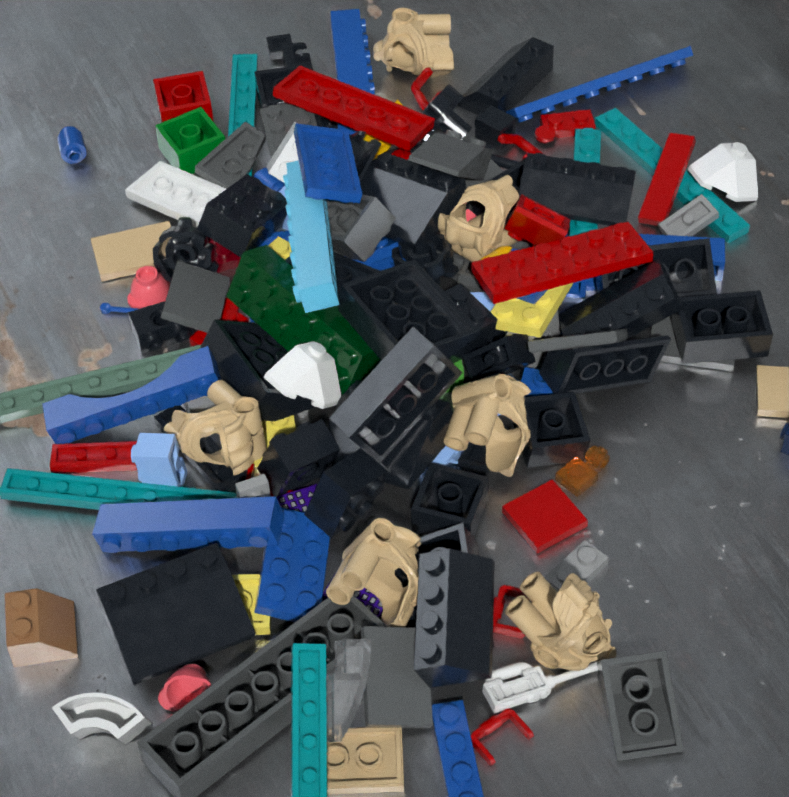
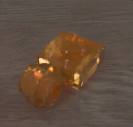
[555,446,610,497]

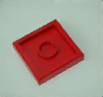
[502,479,588,554]

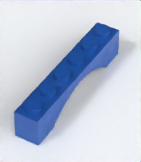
[42,346,221,444]

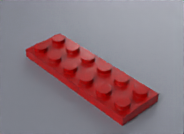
[273,66,435,151]
[471,222,653,304]

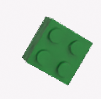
[155,107,225,174]

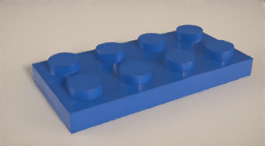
[294,123,362,203]
[254,507,330,622]

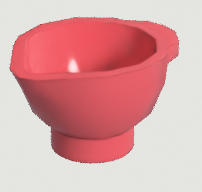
[127,266,170,309]
[158,664,212,712]

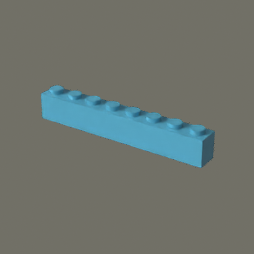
[283,160,340,313]

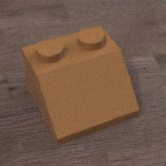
[5,588,78,668]

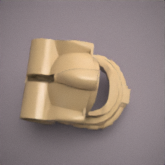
[373,7,454,77]
[438,175,519,262]
[444,374,531,477]
[164,380,267,475]
[326,518,421,627]
[505,572,617,671]

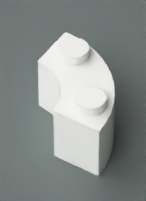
[52,693,153,744]

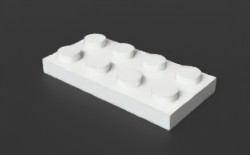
[125,161,226,227]

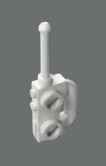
[482,661,598,713]

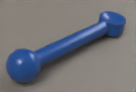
[100,303,138,314]

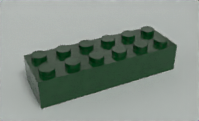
[226,245,379,396]

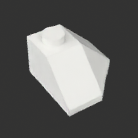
[688,142,758,202]
[264,341,341,409]

